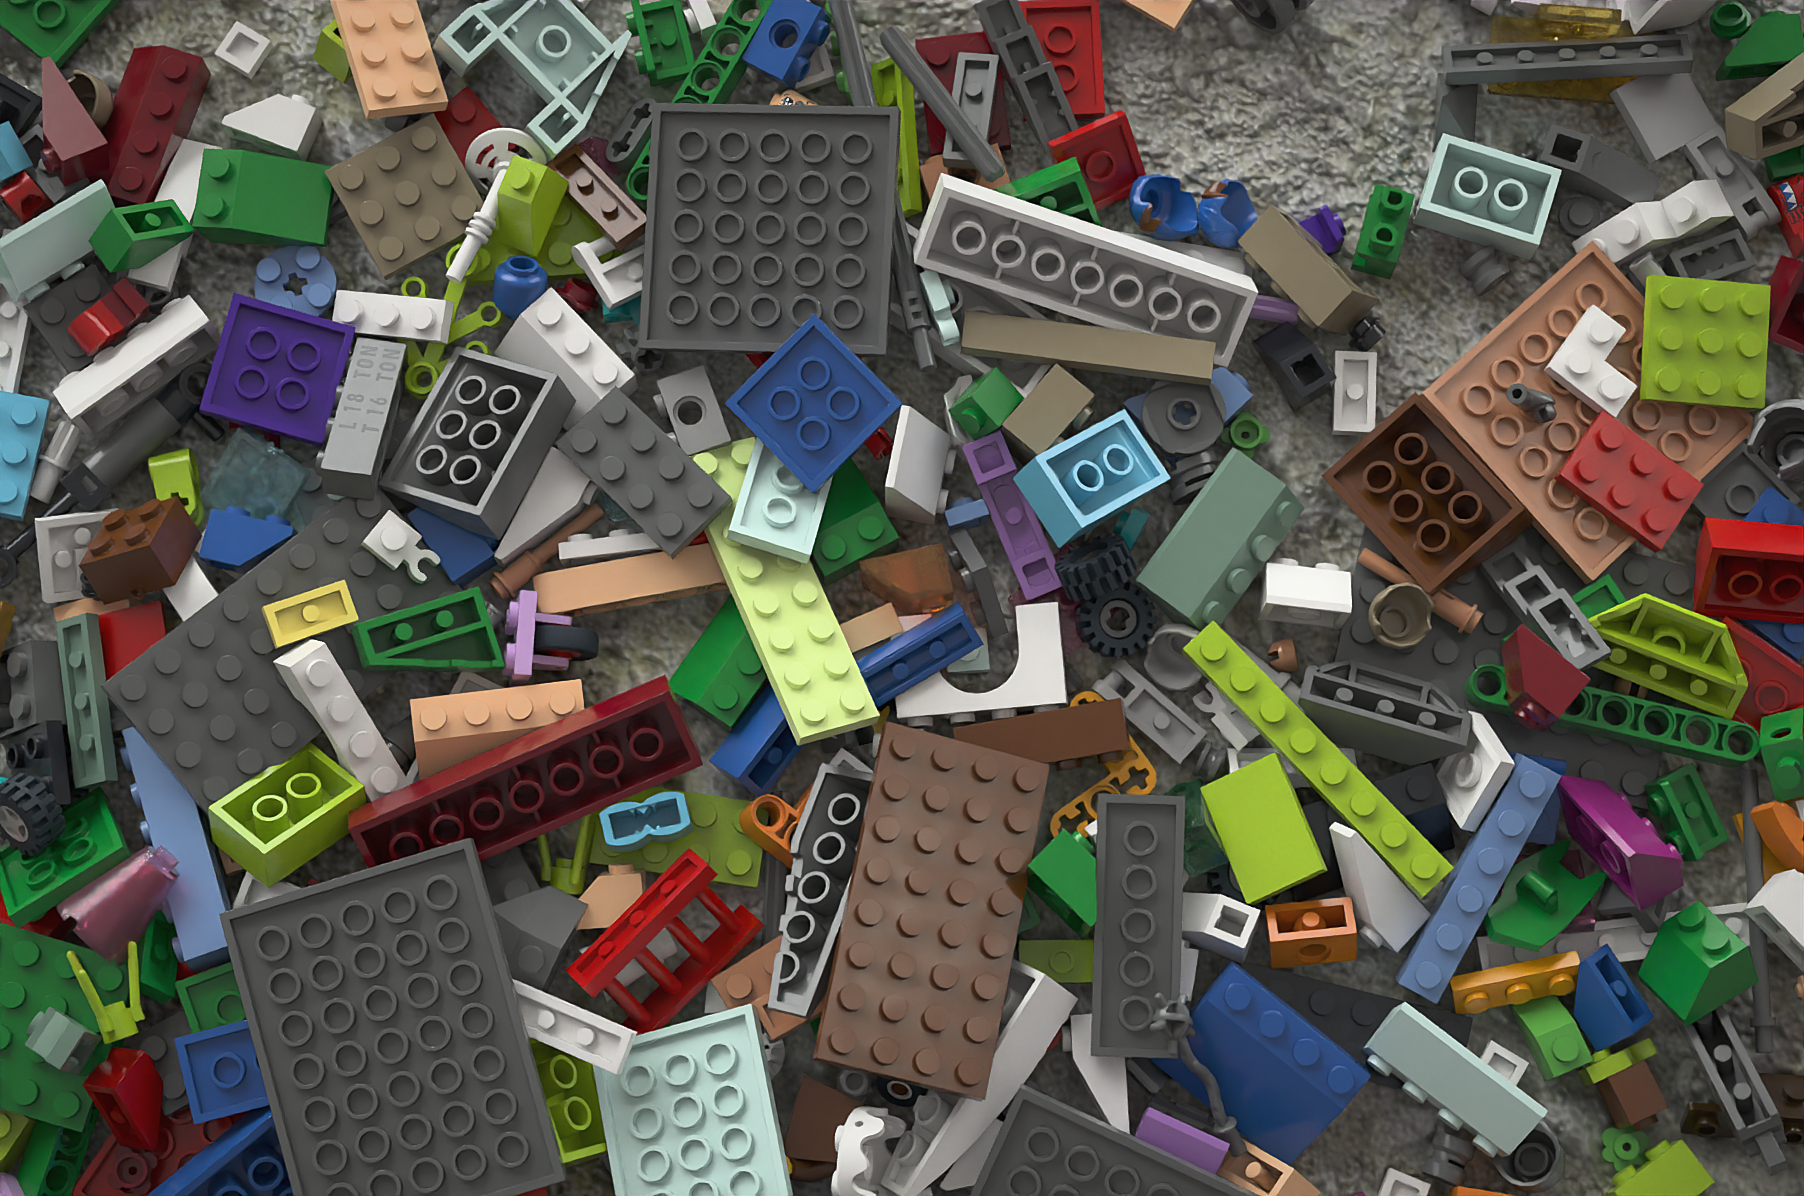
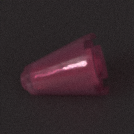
[57,845,180,967]

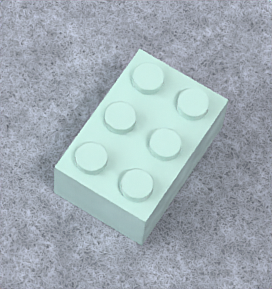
[1413,133,1562,260]

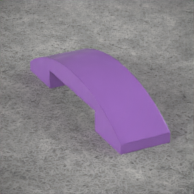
[962,430,1062,601]

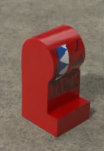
[1766,174,1804,259]

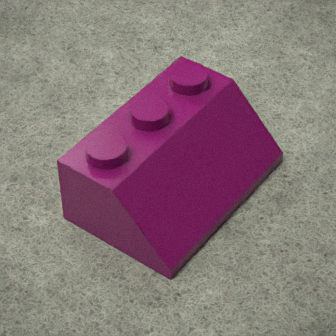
[1556,775,1684,911]

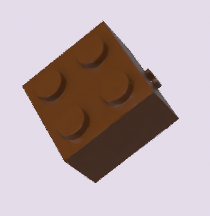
[78,496,202,605]

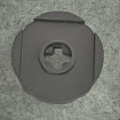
[1141,379,1226,458]

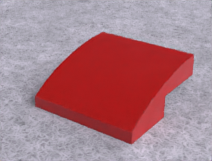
[98,601,168,698]

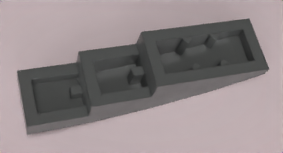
[973,0,1079,153]
[1625,228,1756,298]
[1480,542,1612,672]

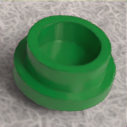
[1710,1,1751,40]

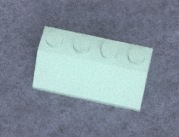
[1362,1002,1548,1158]

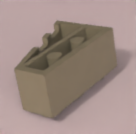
[1724,52,1804,160]
[1237,205,1380,335]

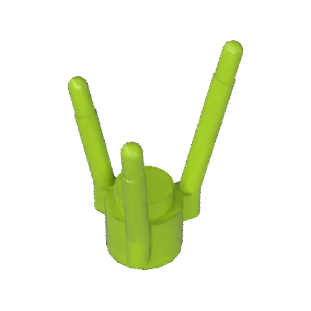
[537,811,598,894]
[66,941,145,1044]

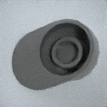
[1489,1119,1566,1194]

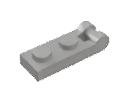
[1682,125,1781,242]
[1090,657,1207,767]

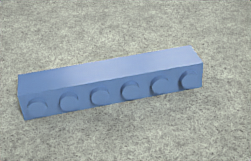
[120,727,232,973]
[1394,753,1561,1004]

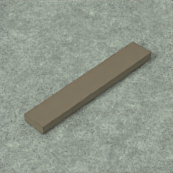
[960,310,1216,386]

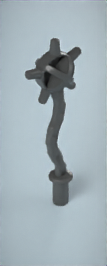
[1150,993,1247,1157]

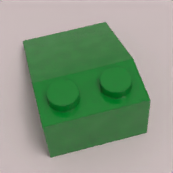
[192,148,334,247]
[810,458,899,587]

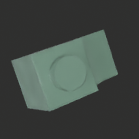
[25,1007,102,1075]

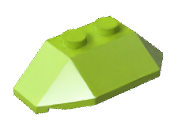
[1588,593,1748,720]

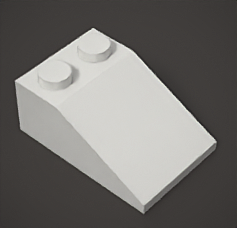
[885,405,957,525]

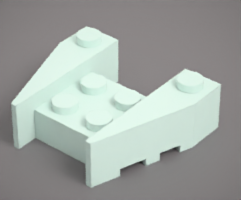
[432,0,632,163]

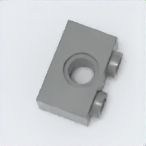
[653,365,732,456]

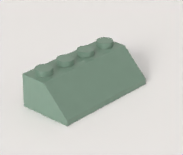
[1135,448,1305,632]

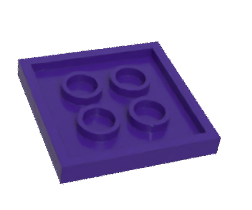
[199,293,356,448]

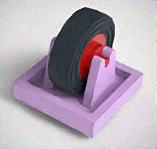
[502,590,599,688]

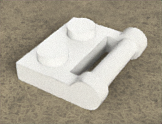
[571,234,645,310]

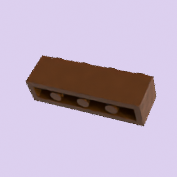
[953,698,1132,772]

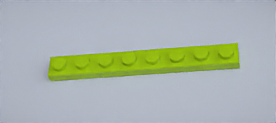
[1182,620,1454,899]

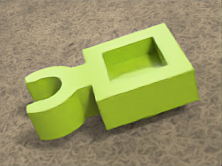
[1578,1037,1657,1087]

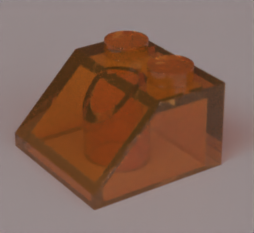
[859,543,954,616]

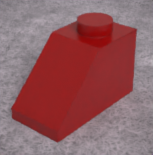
[82,1047,163,1151]

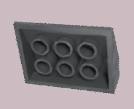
[378,346,576,540]

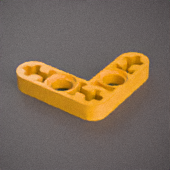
[1049,691,1157,840]

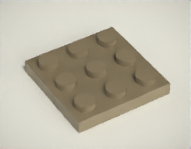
[324,113,484,281]

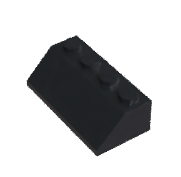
[1290,762,1455,902]

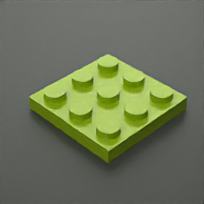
[1640,275,1771,411]

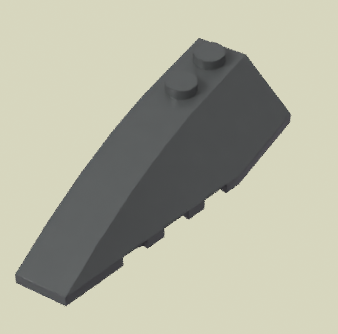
[768,763,873,1019]

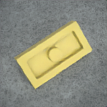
[261,580,359,649]

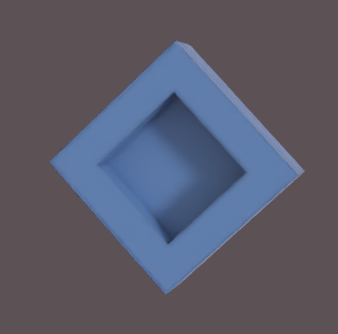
[943,497,989,536]

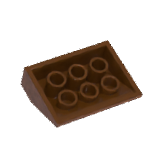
[1322,392,1533,595]

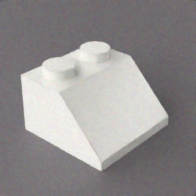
[1257,558,1352,630]

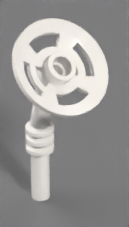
[445,128,547,284]

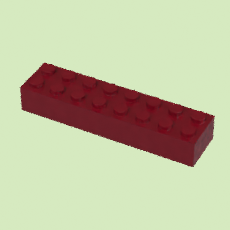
[348,675,703,869]

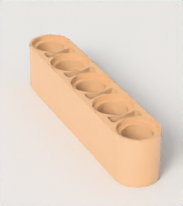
[532,543,729,618]

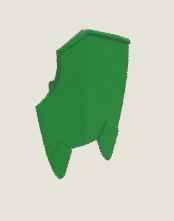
[1483,840,1607,952]

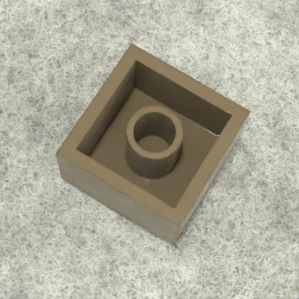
[1001,363,1095,467]

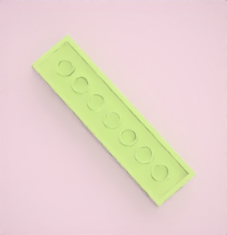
[689,437,880,746]

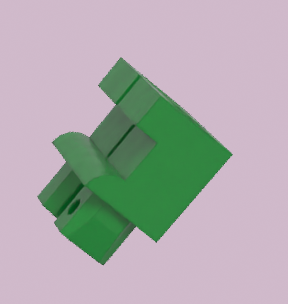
[1350,184,1415,280]

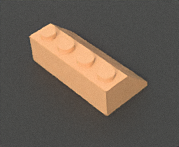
[410,679,585,780]

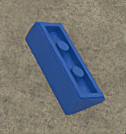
[856,602,984,708]

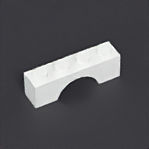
[273,638,410,804]

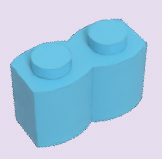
[599,792,693,852]

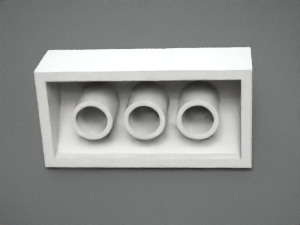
[53,295,221,441]

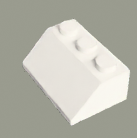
[494,287,639,432]

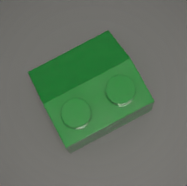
[1638,900,1759,1027]

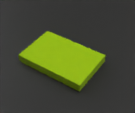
[1200,752,1328,906]

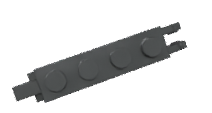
[1671,1005,1787,1176]

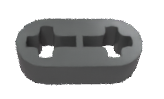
[605,98,657,173]

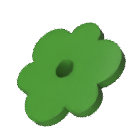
[1601,1125,1649,1172]

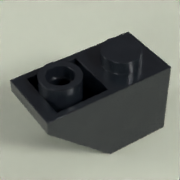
[1252,321,1337,411]

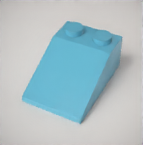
[1013,409,1171,548]

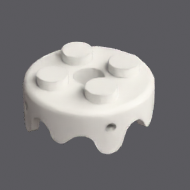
[831,1106,906,1196]

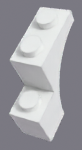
[1572,179,1734,267]

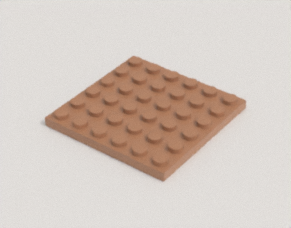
[1417,240,1753,585]

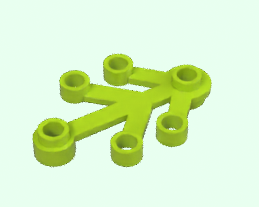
[396,244,505,400]

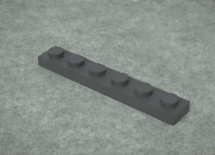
[1441,34,1694,85]

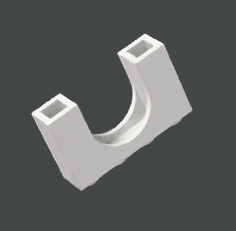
[891,602,1068,729]

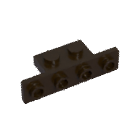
[1680,1072,1804,1145]

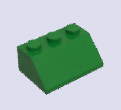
[668,594,770,733]
[1026,829,1097,940]

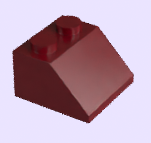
[1501,624,1591,733]

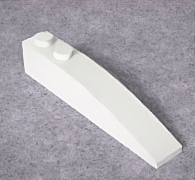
[880,959,1078,1196]

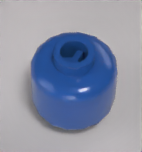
[492,256,548,320]

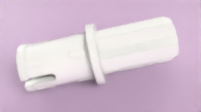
[30,421,82,504]

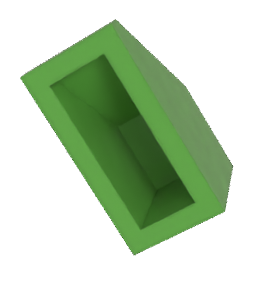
[1509,995,1593,1081]

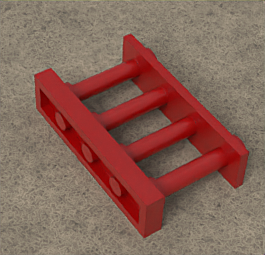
[565,848,765,1036]

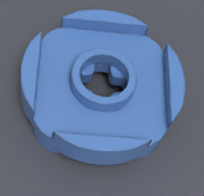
[254,245,339,318]

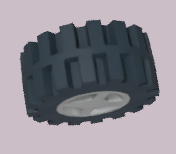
[0,773,66,856]

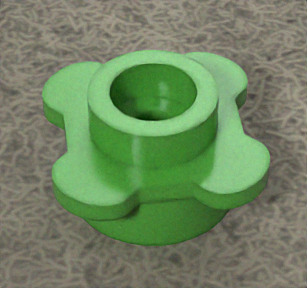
[1220,411,1270,459]

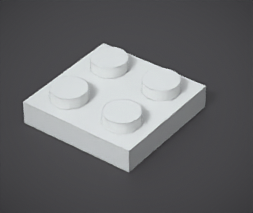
[1434,711,1515,832]

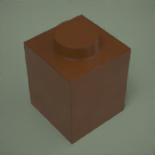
[1595,1060,1668,1132]

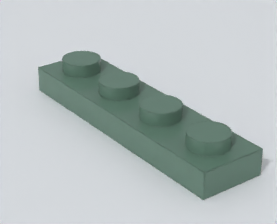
[55,613,118,789]

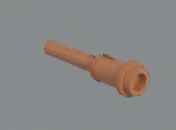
[488,502,605,601]
[1357,547,1484,635]

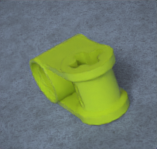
[148,448,205,528]

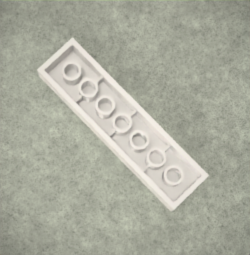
[913,173,1258,367]

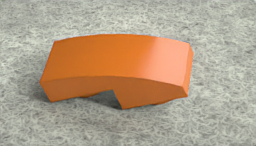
[1750,801,1804,874]

